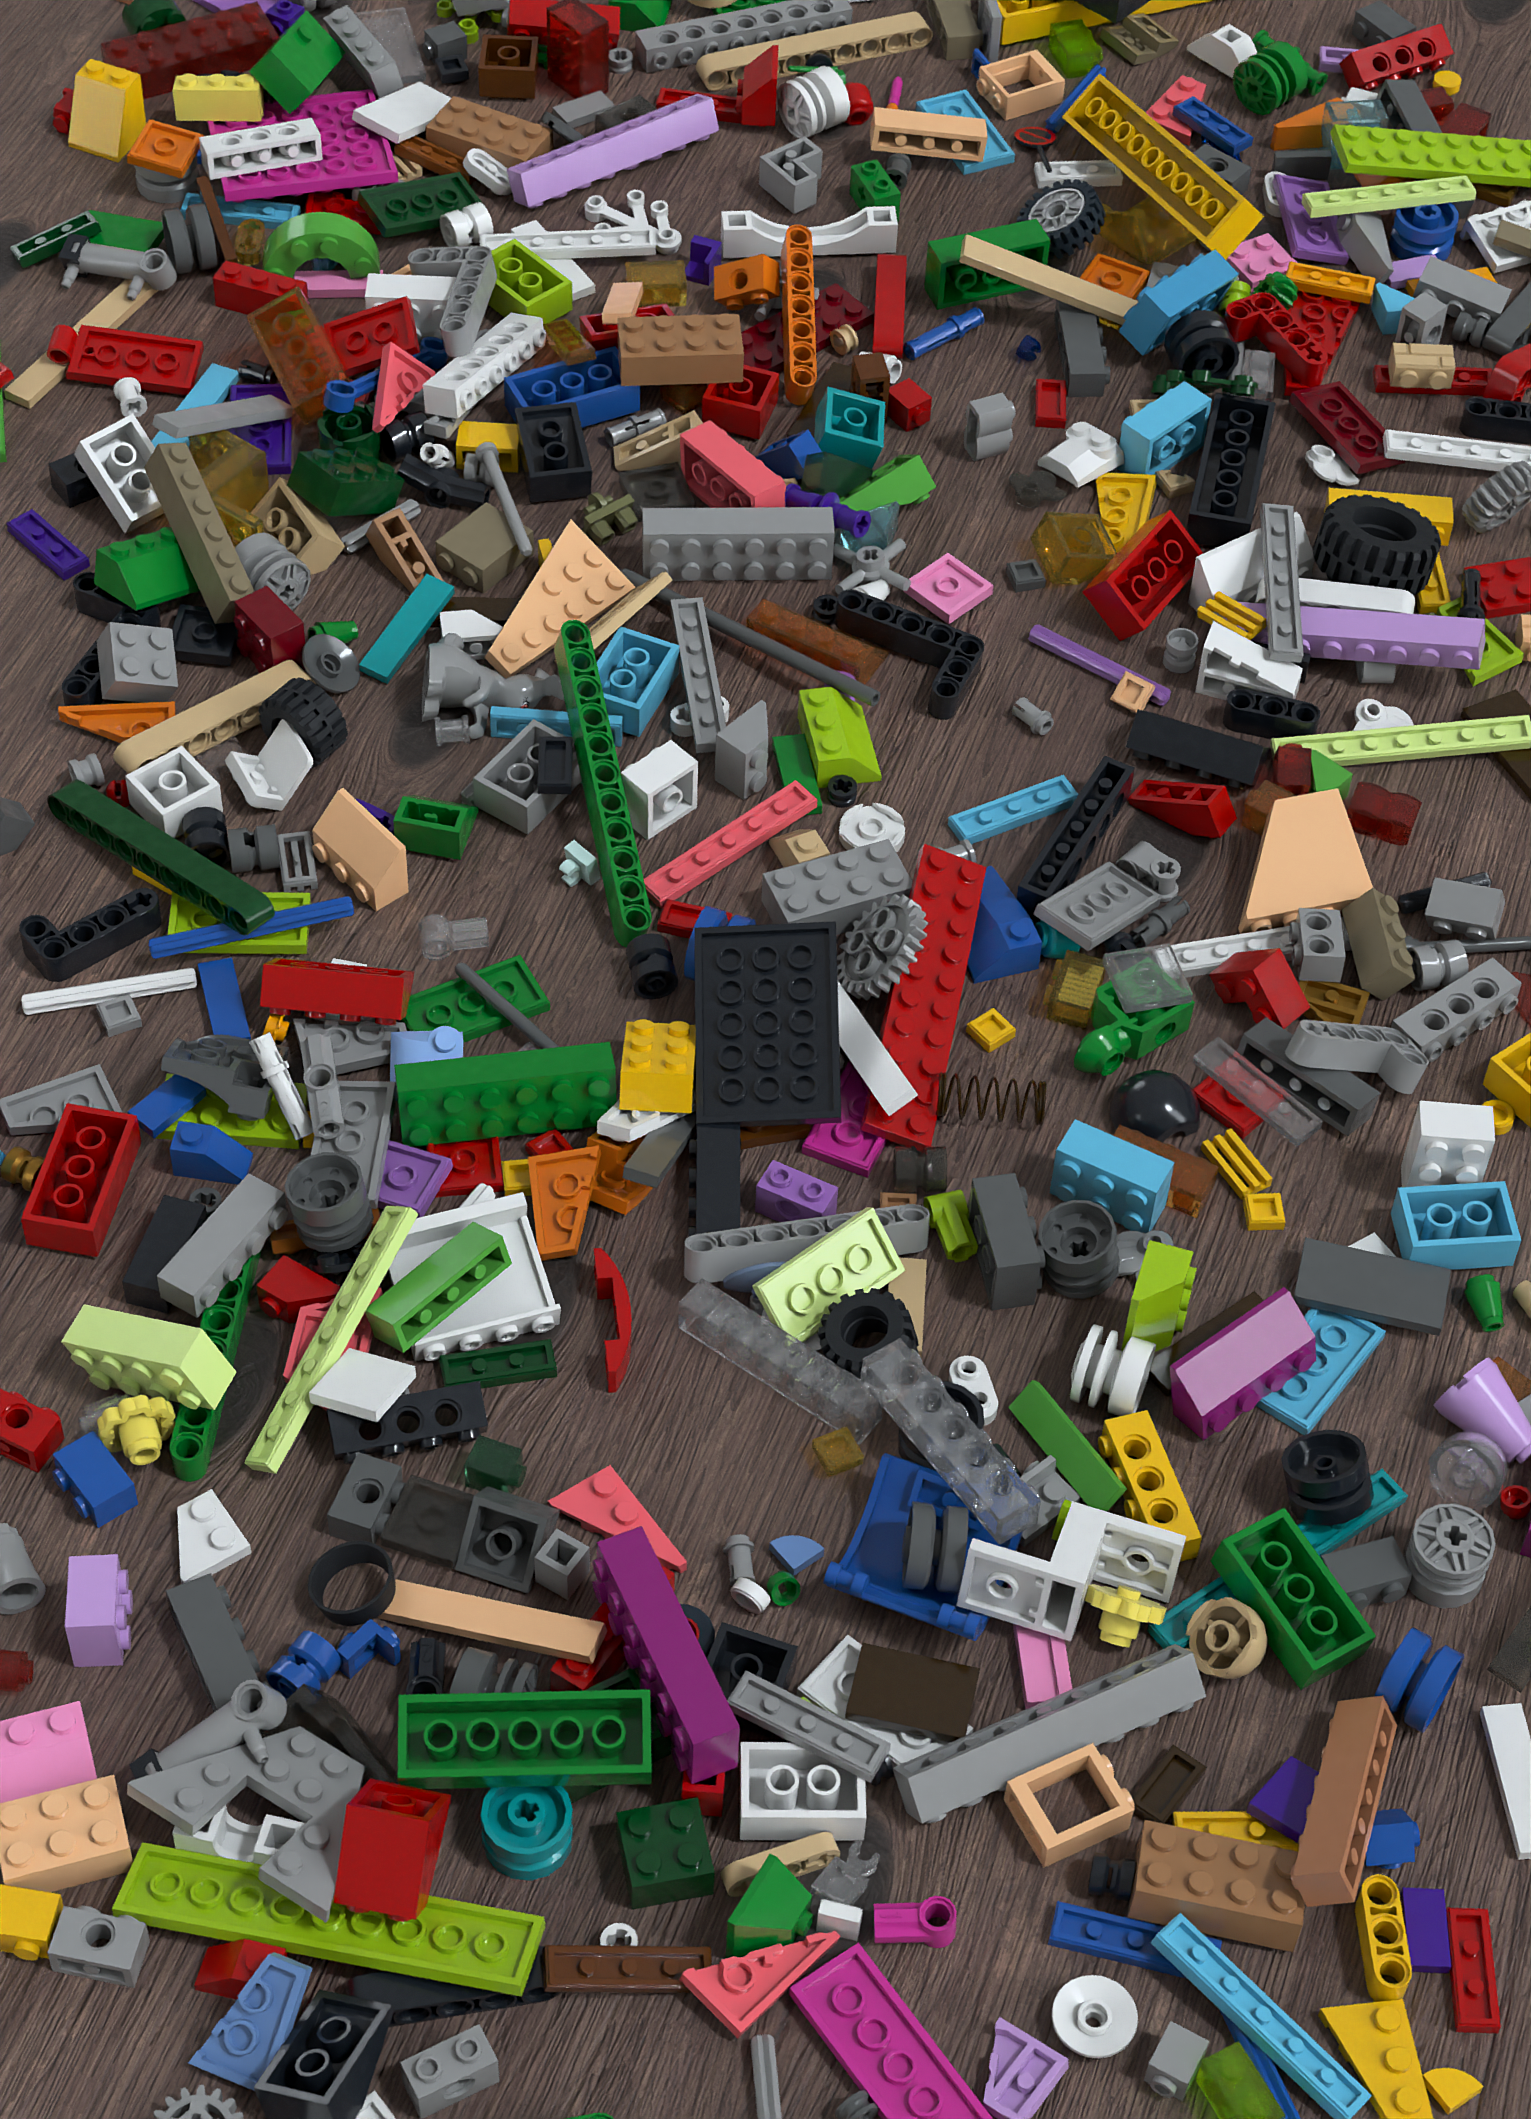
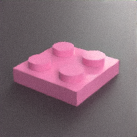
[1226,233,1297,292]
[903,553,993,624]

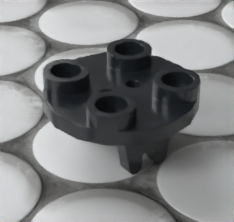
[309,1238,368,1284]

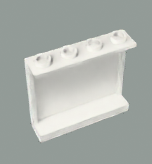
[388,1192,561,1361]

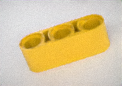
[1355,1874,1412,2002]

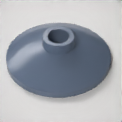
[723,1262,786,1299]

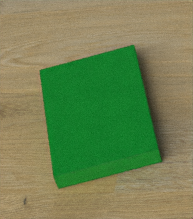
[89,210,164,252]

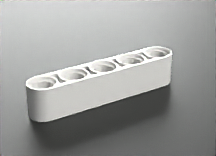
[1255,577,1415,614]

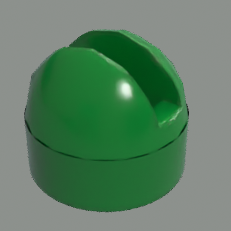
[766,1571,801,1606]

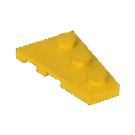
[1318,1999,1434,2119]

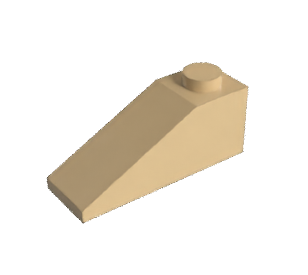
[613,410,703,471]

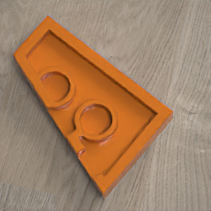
[528,1145,601,1261]

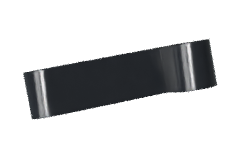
[19,888,162,982]

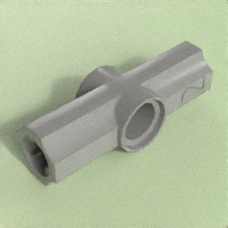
[300,1033,345,1140]

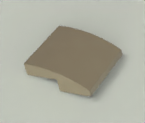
[1099,13,1179,65]

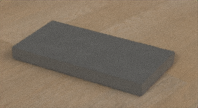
[1293,1237,1451,1336]

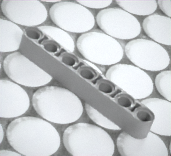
[684,1204,930,1284]

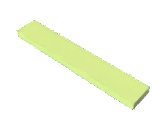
[1301,176,1476,218]

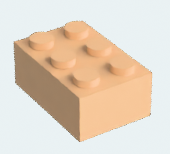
[0,1775,133,1892]

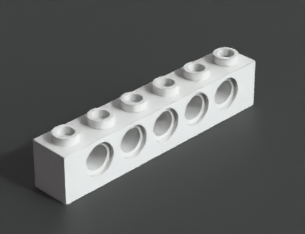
[423,313,546,419]

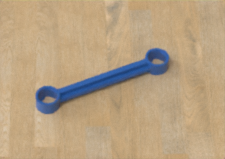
[323,337,448,413]

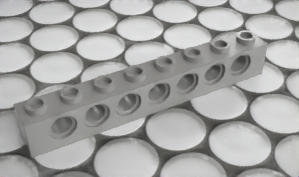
[635,0,853,73]

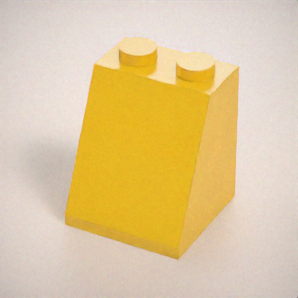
[68,59,146,162]

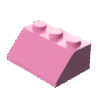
[0,1701,97,1803]

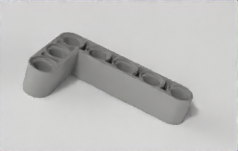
[408,246,497,357]

